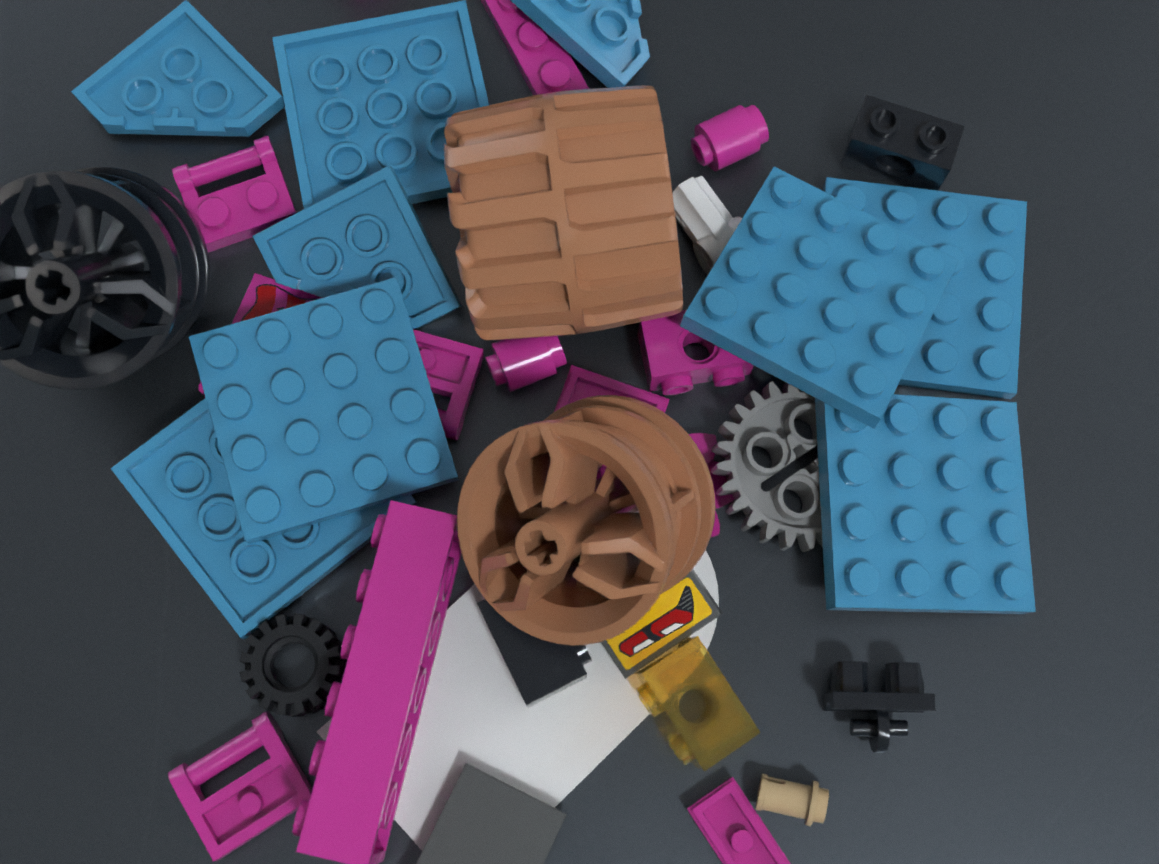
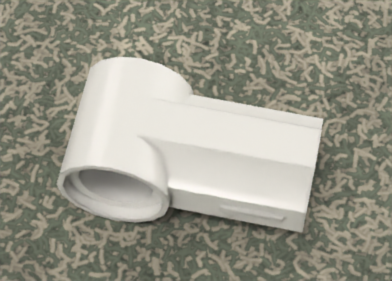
[672,176,742,275]

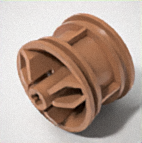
[457,395,715,645]

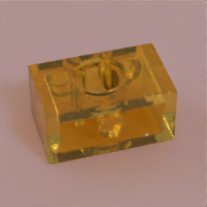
[635,636,761,771]

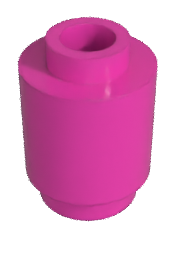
[690,105,769,171]
[485,336,567,392]

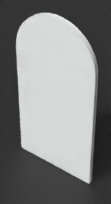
[317,511,719,851]

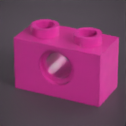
[638,310,754,395]

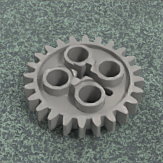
[711,381,823,552]

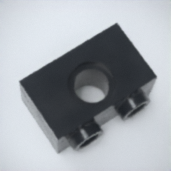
[840,95,965,191]

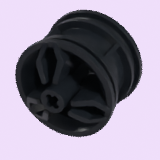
[0,167,210,390]

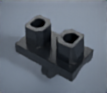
[823,661,936,753]

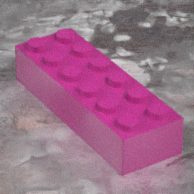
[292,500,462,864]

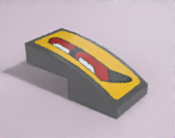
[601,570,723,679]

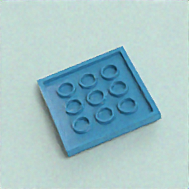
[272,0,489,209]
[680,166,960,429]
[823,177,1027,399]
[189,277,459,544]
[815,394,1036,614]
[111,398,417,639]

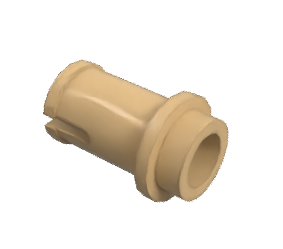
[755,774,829,826]

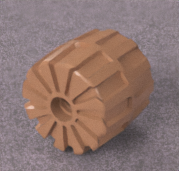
[444,85,683,340]

